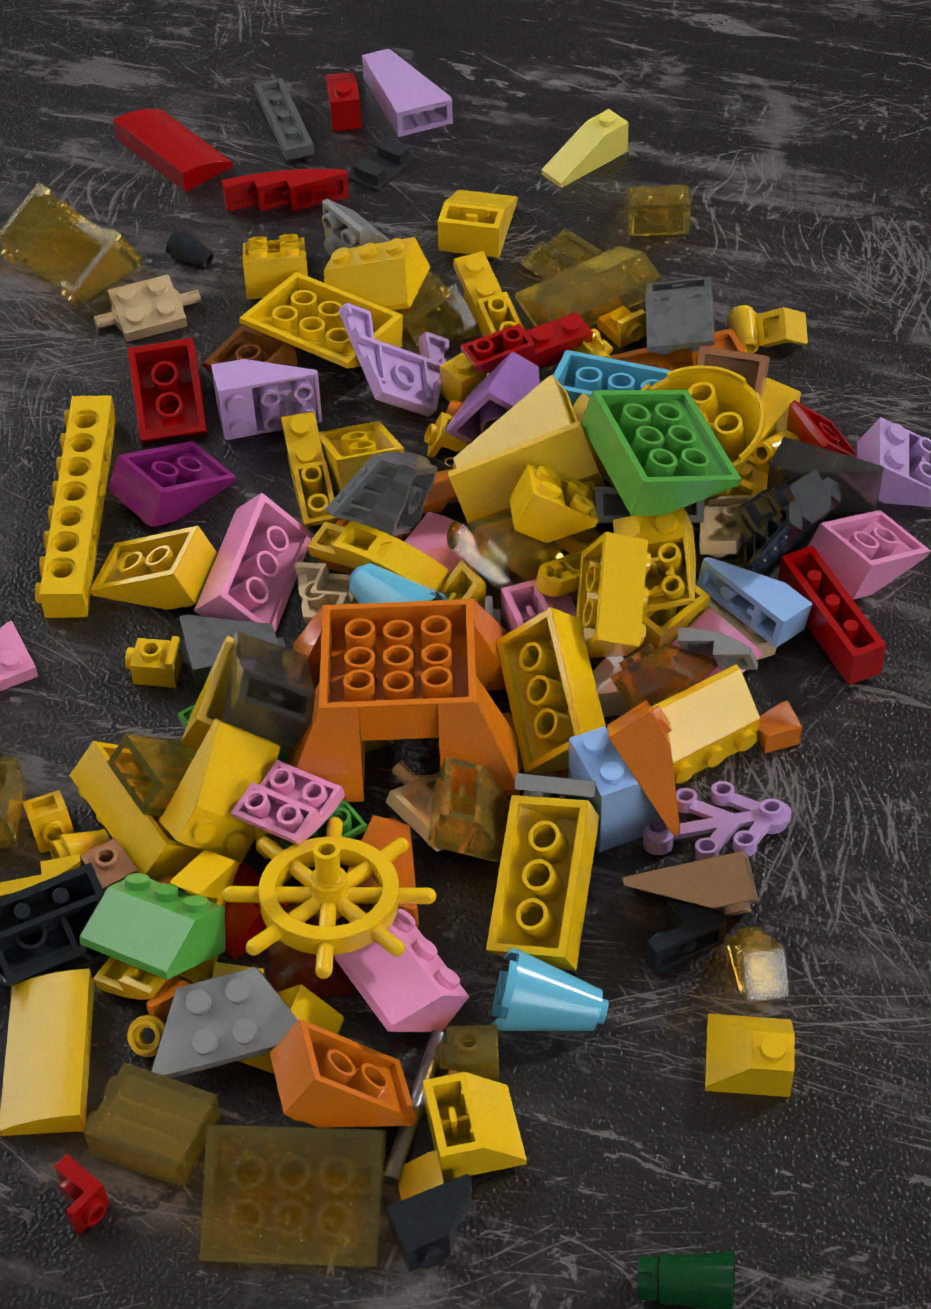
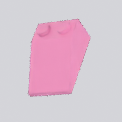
[808,510,931,600]

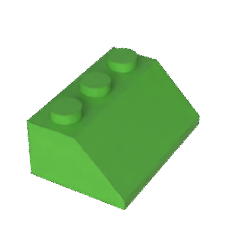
[80,873,225,980]

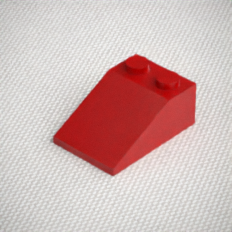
[127,338,207,443]

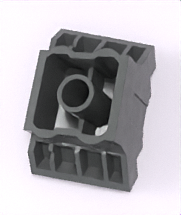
[325,451,438,536]

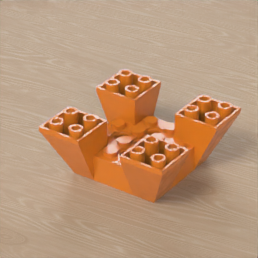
[287,599,520,802]

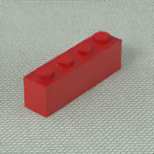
[778,545,886,685]

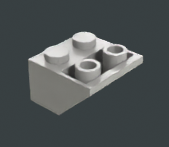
[322,199,390,256]

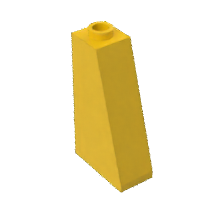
[453,375,577,468]

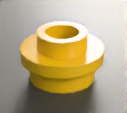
[127,1015,166,1057]

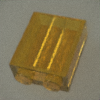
[107,733,197,816]
[84,1062,221,1188]

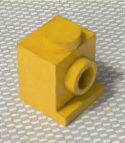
[125,636,184,688]

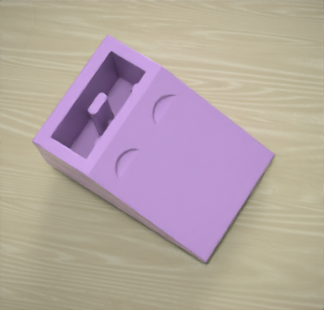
[211,359,323,440]
[856,417,931,507]

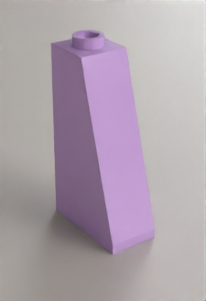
[362,49,453,137]

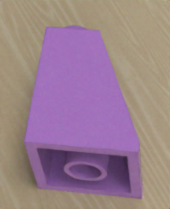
[446,352,540,445]

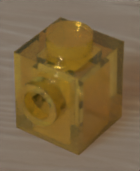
[439,1025,499,1082]

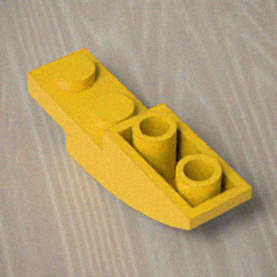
[453,251,524,336]
[281,412,339,527]
[307,521,450,591]

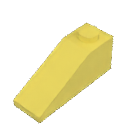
[541,109,629,188]

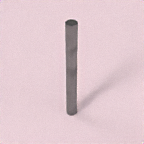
[382,1030,447,1185]

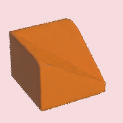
[758,701,802,753]

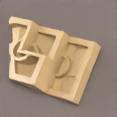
[294,562,359,624]

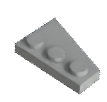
[514,773,596,798]

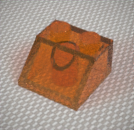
[610,643,718,711]

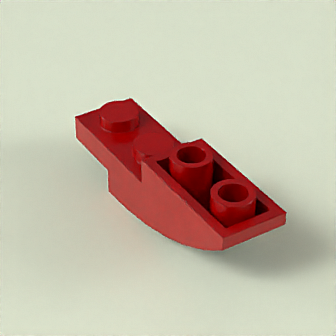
[461,312,593,373]

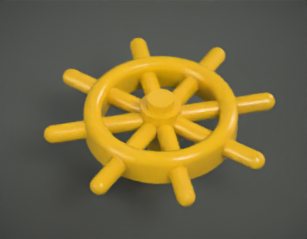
[223,817,436,979]

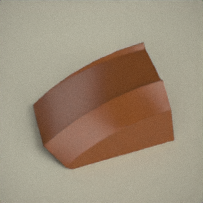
[201,325,298,373]

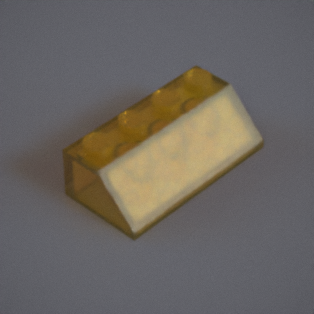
[515,246,661,327]

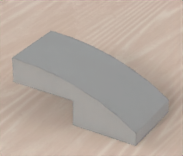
[677,627,758,670]

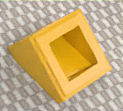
[398,1150,444,1201]

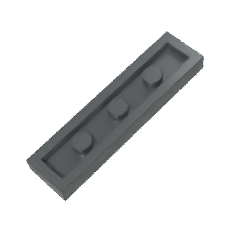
[254,78,314,160]

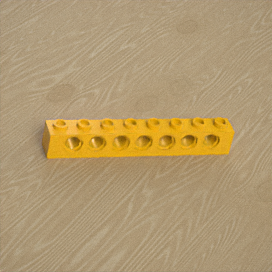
[35,395,116,618]

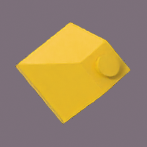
[705,1014,795,1097]

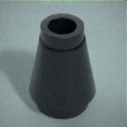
[166,231,214,269]

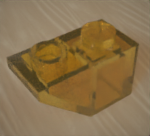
[726,927,789,1002]

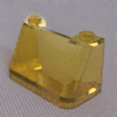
[0,182,144,305]

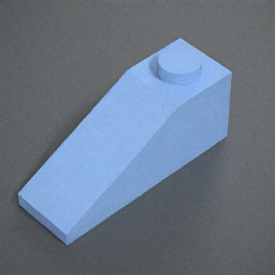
[696,557,812,648]

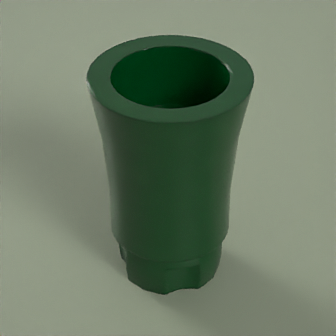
[638,1250,735,1309]

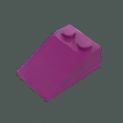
[107,441,236,527]

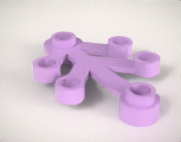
[643,781,791,861]

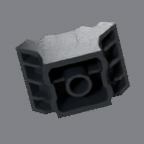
[731,468,841,575]

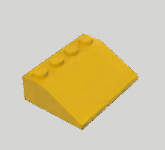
[239,272,403,368]

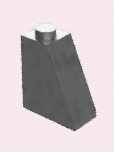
[180,615,287,693]

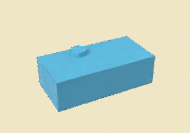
[554,350,672,407]

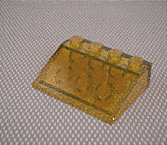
[199,1125,386,1267]

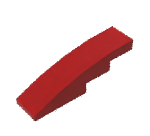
[221,169,350,212]

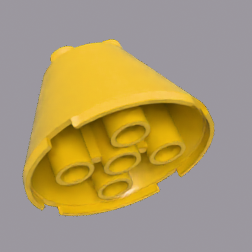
[641,365,765,496]

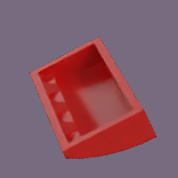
[113,109,233,192]

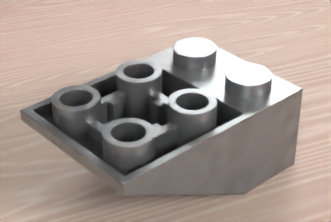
[646,277,714,355]

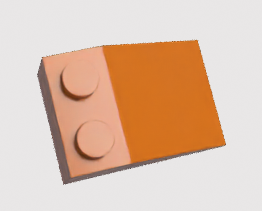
[607,700,681,836]
[270,1019,417,1128]

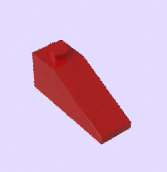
[325,72,362,131]

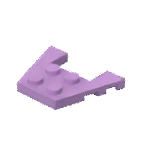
[339,302,449,417]

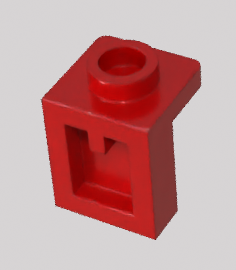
[54,1154,110,1234]

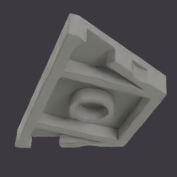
[151,967,298,1082]

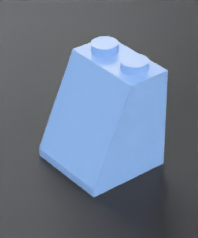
[568,726,662,852]

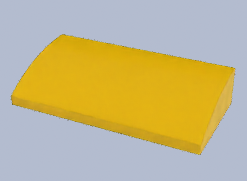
[0,968,95,1136]

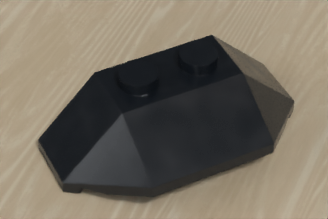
[0,863,104,987]

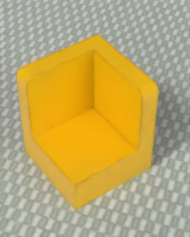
[757,307,808,347]

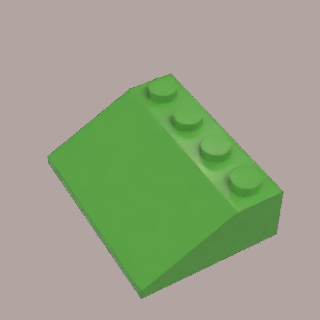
[581,390,742,516]

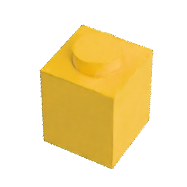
[440,352,487,403]

